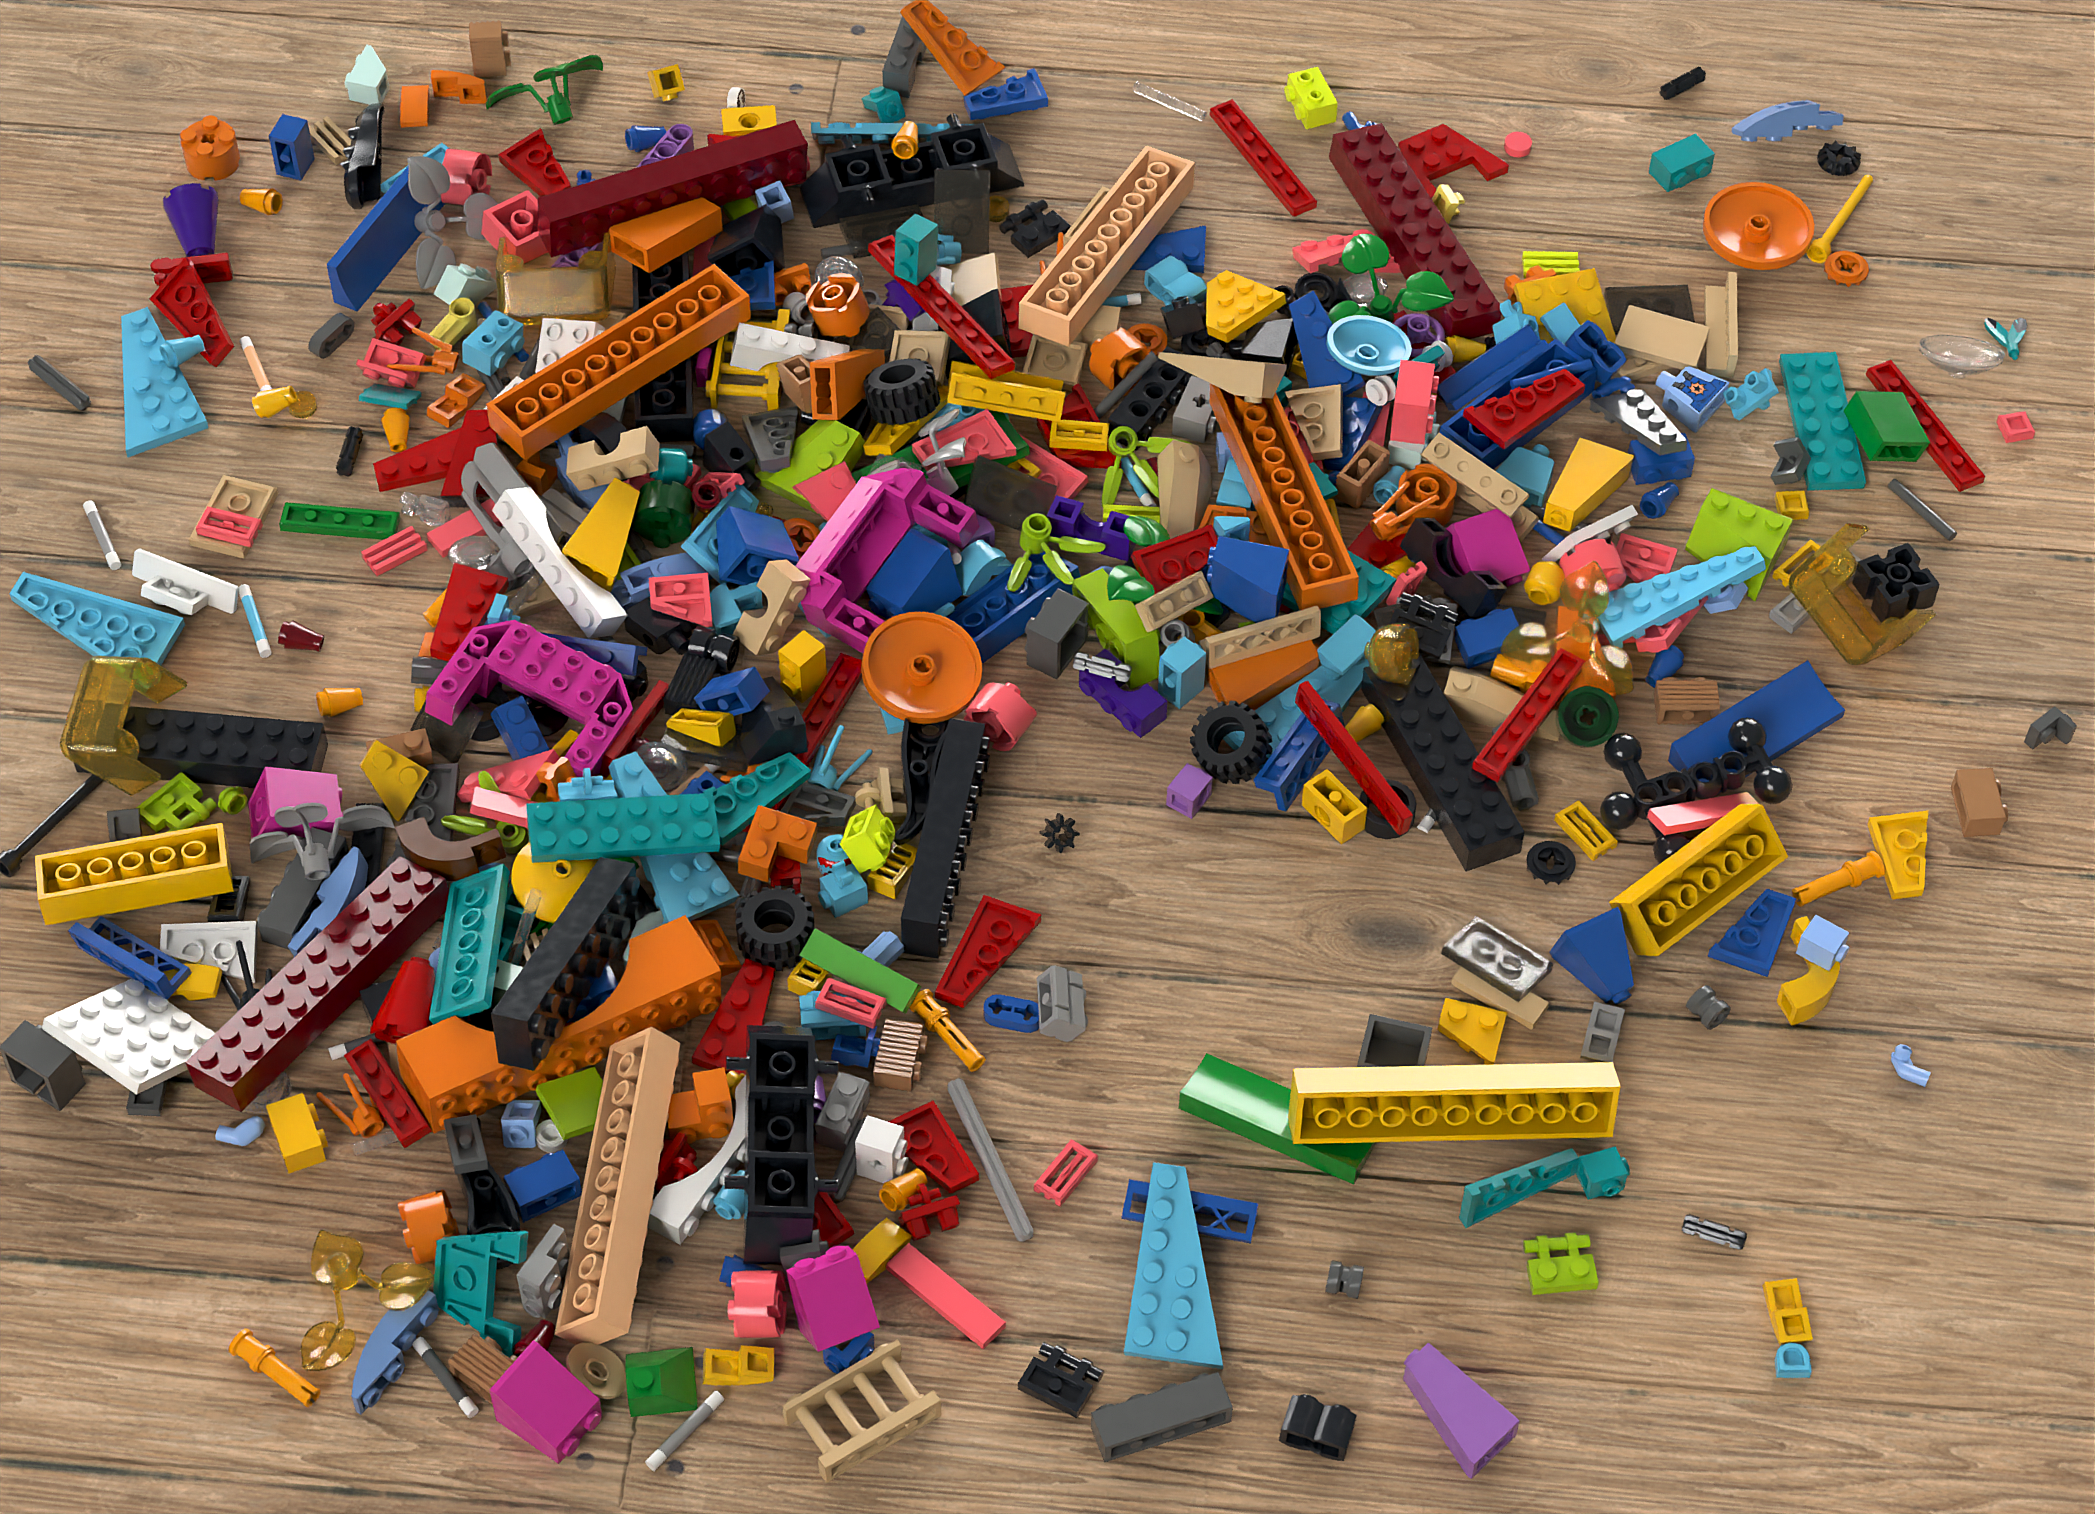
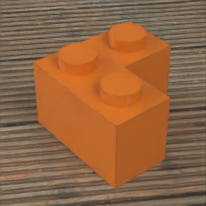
[738,805,817,882]
[667,1067,734,1144]

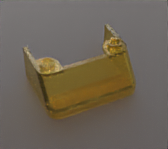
[495,233,616,325]
[1789,523,1936,665]
[60,656,188,796]

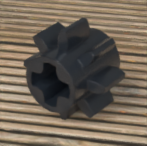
[1039,813,1080,853]

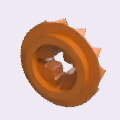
[1824,251,1869,288]
[1127,323,1168,357]
[783,518,820,560]

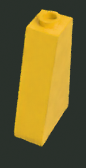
[1542,438,1634,532]
[562,478,640,592]

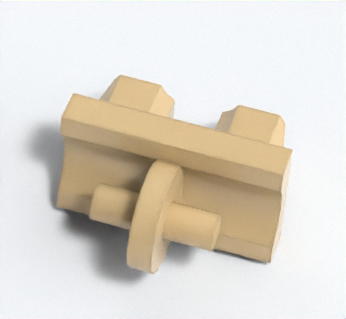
[855,767,907,823]

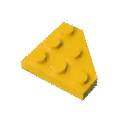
[1206,270,1286,343]

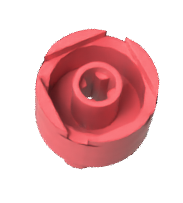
[441,148,492,206]
[1559,539,1626,605]
[964,682,1037,751]
[728,1270,787,1338]

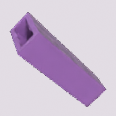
[1403,1343,1520,1479]

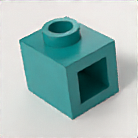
[1576,1146,1630,1200]

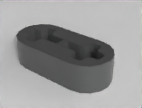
[308,313,355,359]

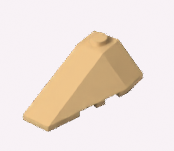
[1158,352,1287,404]
[1157,440,1212,539]
[1444,666,1560,741]

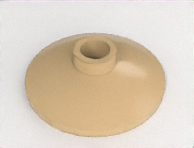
[566,1342,627,1399]

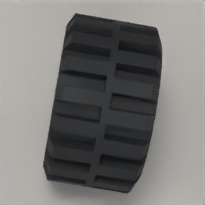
[863,358,940,425]
[1190,701,1273,784]
[735,886,815,972]

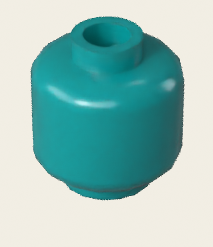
[649,448,693,485]

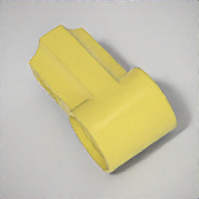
[429,298,478,350]

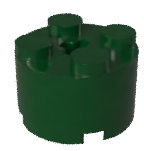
[633,480,695,548]
[1555,686,1619,748]

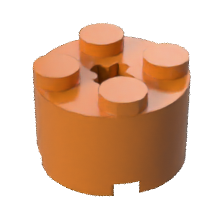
[180,115,240,181]
[806,273,871,337]
[1089,328,1151,396]
[1396,464,1457,527]
[398,1189,460,1265]

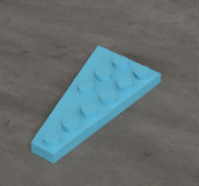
[1587,546,1766,651]
[9,572,185,692]
[1223,652,1377,791]
[1124,1162,1223,1369]

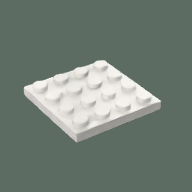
[42,979,215,1094]

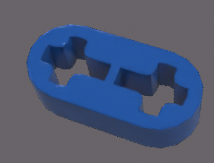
[984,994,1039,1033]

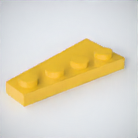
[863,385,949,457]

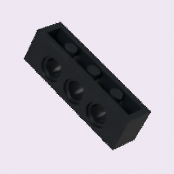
[1108,346,1197,451]

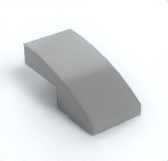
[1580,1002,1625,1063]

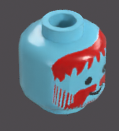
[816,834,852,876]

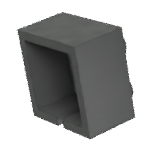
[1025,588,1089,679]
[1357,1014,1432,1067]
[0,1020,86,1111]

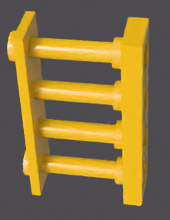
[705,309,791,411]
[947,361,1065,422]

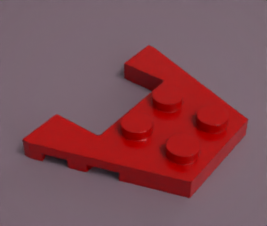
[1398,124,1509,199]

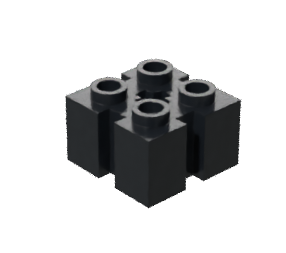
[1852,543,1940,625]

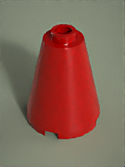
[370,957,435,1045]

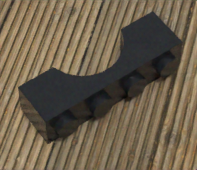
[1399,518,1508,618]

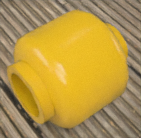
[1524,561,1566,605]

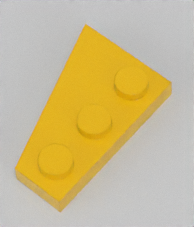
[1867,810,1928,900]

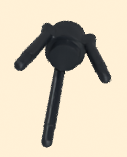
[221,940,272,1012]

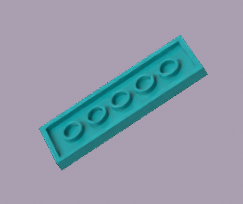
[1779,352,1866,491]
[526,793,720,863]
[429,863,510,1025]

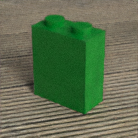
[1843,391,1930,462]

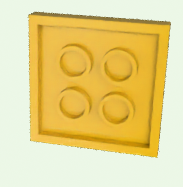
[1513,268,1616,344]

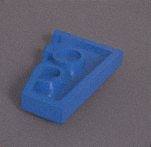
[964,68,1048,120]
[729,260,775,310]

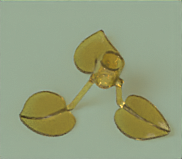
[1501,561,1634,695]
[301,1230,435,1371]

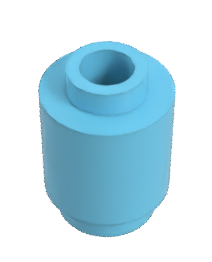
[713,1170,745,1220]

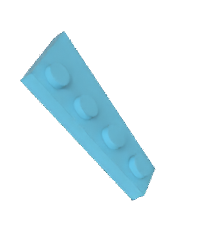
[680,485,759,584]

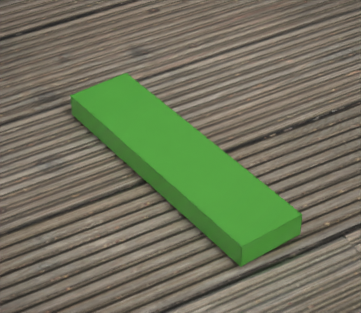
[799,928,921,1014]

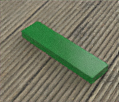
[279,502,401,540]

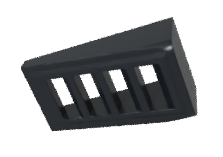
[207,876,250,923]

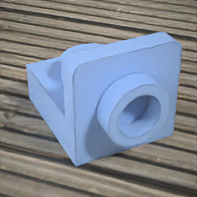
[1704,582,1748,614]
[501,1100,542,1148]

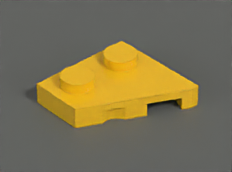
[359,740,429,822]
[1437,998,1507,1065]

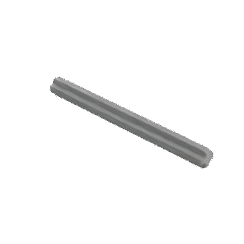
[947,1078,1034,1242]

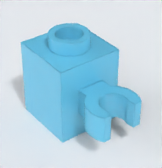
[1492,299,1540,344]
[817,860,868,918]

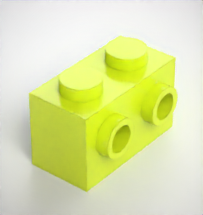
[1284,67,1338,129]
[840,804,895,874]

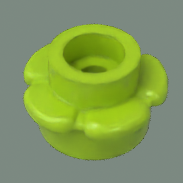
[218,786,247,815]

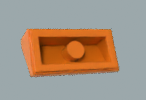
[690,920,742,977]

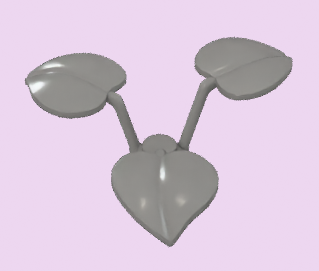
[407,156,498,289]
[869,408,967,496]
[250,803,394,880]

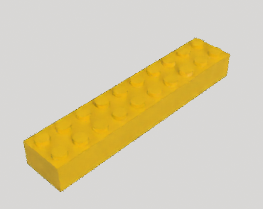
[1288,1062,1621,1144]

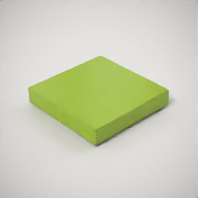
[536,1067,603,1140]

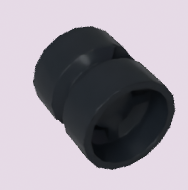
[687,626,740,674]

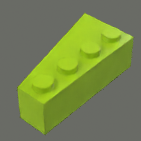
[1072,568,1161,690]

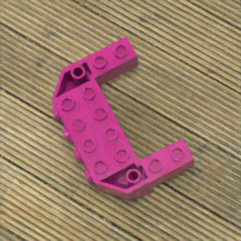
[795,468,980,653]
[425,620,633,777]

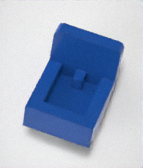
[830,1026,881,1068]
[823,1332,875,1374]

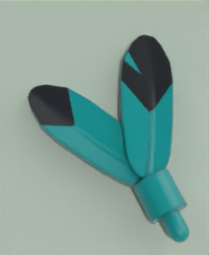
[1984,318,2027,360]

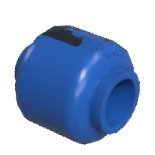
[693,409,729,450]

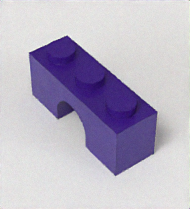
[1046,495,1136,561]
[1079,648,1168,738]

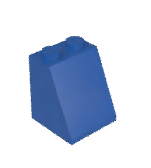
[716,506,799,585]
[866,529,963,619]
[1206,536,1289,632]

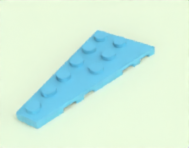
[811,122,975,145]
[121,307,209,457]
[608,751,739,925]

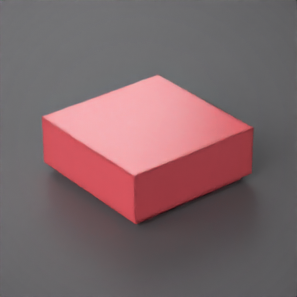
[1996,411,2035,443]

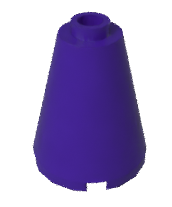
[163,183,219,257]

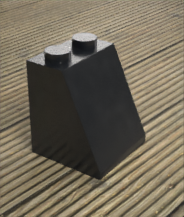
[708,204,785,277]
[934,289,1013,379]

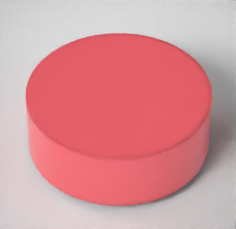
[1504,132,1532,158]

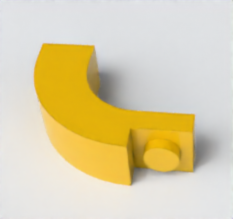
[1776,916,1840,1026]

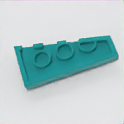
[703,752,811,846]
[1459,1148,1579,1228]

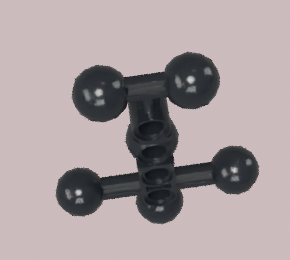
[1600,717,1793,864]

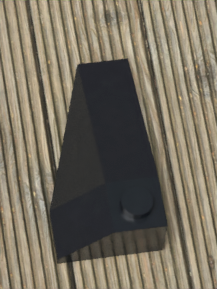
[740,676,808,766]

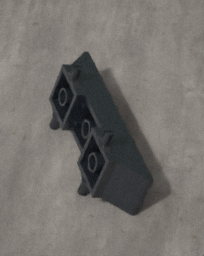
[800,114,1024,228]
[724,1025,838,1265]

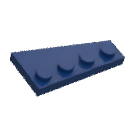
[1289,290,1366,398]

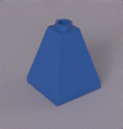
[1549,907,1634,1005]

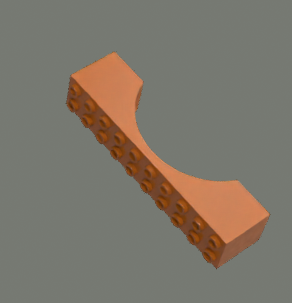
[396,915,721,1134]

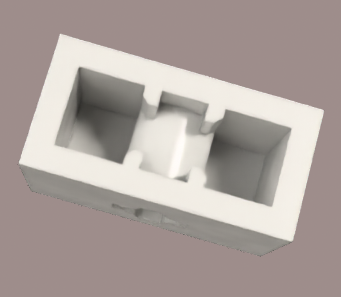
[855,1115,908,1183]

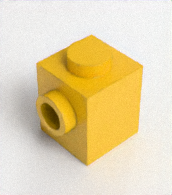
[647,64,685,101]

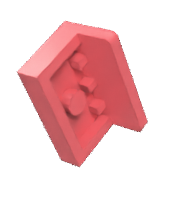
[356,338,426,388]

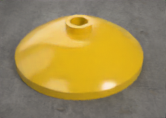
[511,843,599,923]

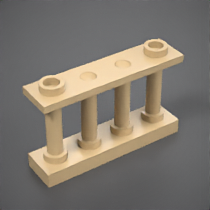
[1421,433,1539,542]
[782,1339,941,1483]

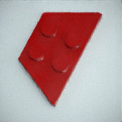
[1037,383,1121,469]

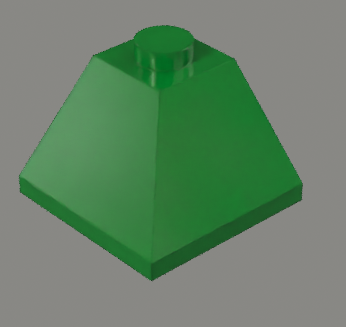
[625,1347,698,1417]

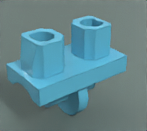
[1723,368,1779,421]
[558,768,617,802]

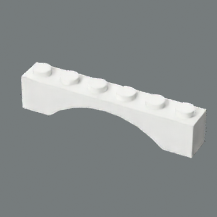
[492,487,627,639]
[647,1075,746,1245]

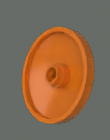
[1703,182,1814,270]
[861,612,982,724]

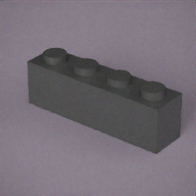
[257,827,349,949]
[1091,1372,1233,1463]

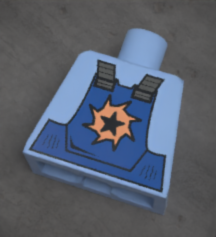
[1656,366,1729,433]

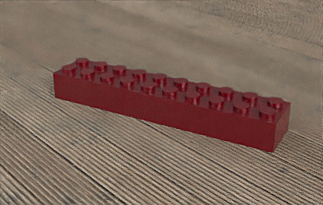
[537,120,808,258]
[1329,123,1502,339]
[185,856,449,1112]

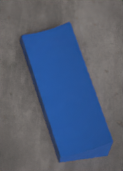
[326,166,446,312]
[946,551,1081,664]
[1668,660,1845,797]

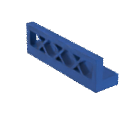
[1437,324,1549,411]
[540,632,648,676]
[1254,699,1345,812]
[68,916,192,999]
[1122,1179,1258,1244]

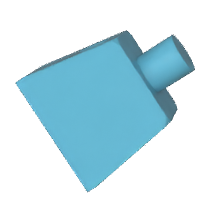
[1496,444,1555,508]

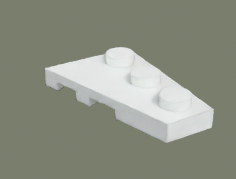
[1542,505,1638,563]
[160,921,258,983]

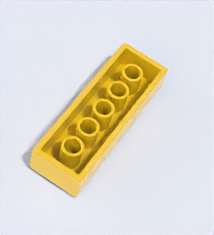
[1609,804,1788,956]
[35,823,234,926]

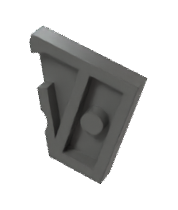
[781,782,856,827]

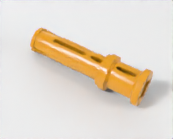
[1792,851,1885,907]
[909,989,986,1072]
[228,1328,321,1408]

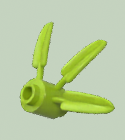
[1102,426,1191,507]
[1007,513,1106,592]
[441,770,529,854]

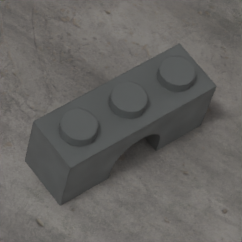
[882,16,927,98]

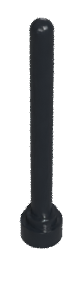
[0,770,106,877]

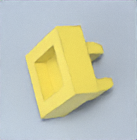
[1432,185,1465,223]

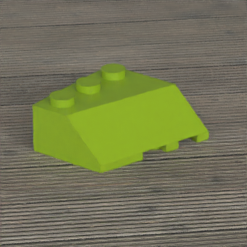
[756,420,865,517]
[1685,488,1793,601]

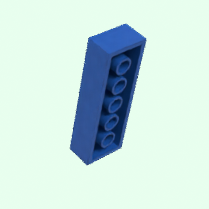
[1439,338,1598,469]

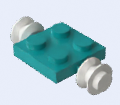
[1365,341,1453,406]

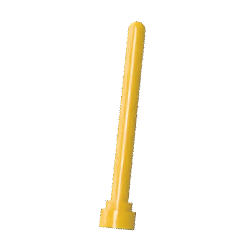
[1806,175,1873,263]

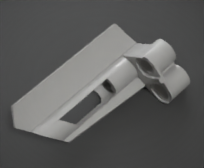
[461,442,565,594]

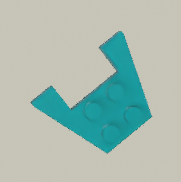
[433,1231,528,1357]

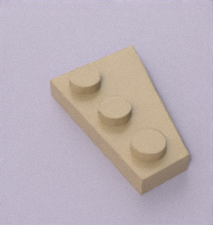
[1285,384,1343,461]

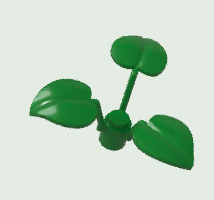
[486,55,603,125]
[1328,234,1454,324]
[1107,516,1223,615]

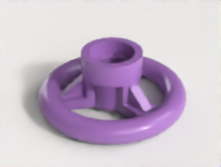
[1393,313,1445,357]

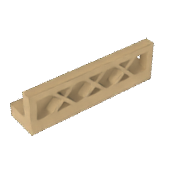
[1704,272,1738,378]
[1199,606,1321,669]

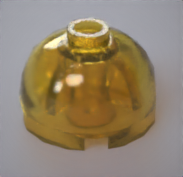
[1364,623,1419,684]

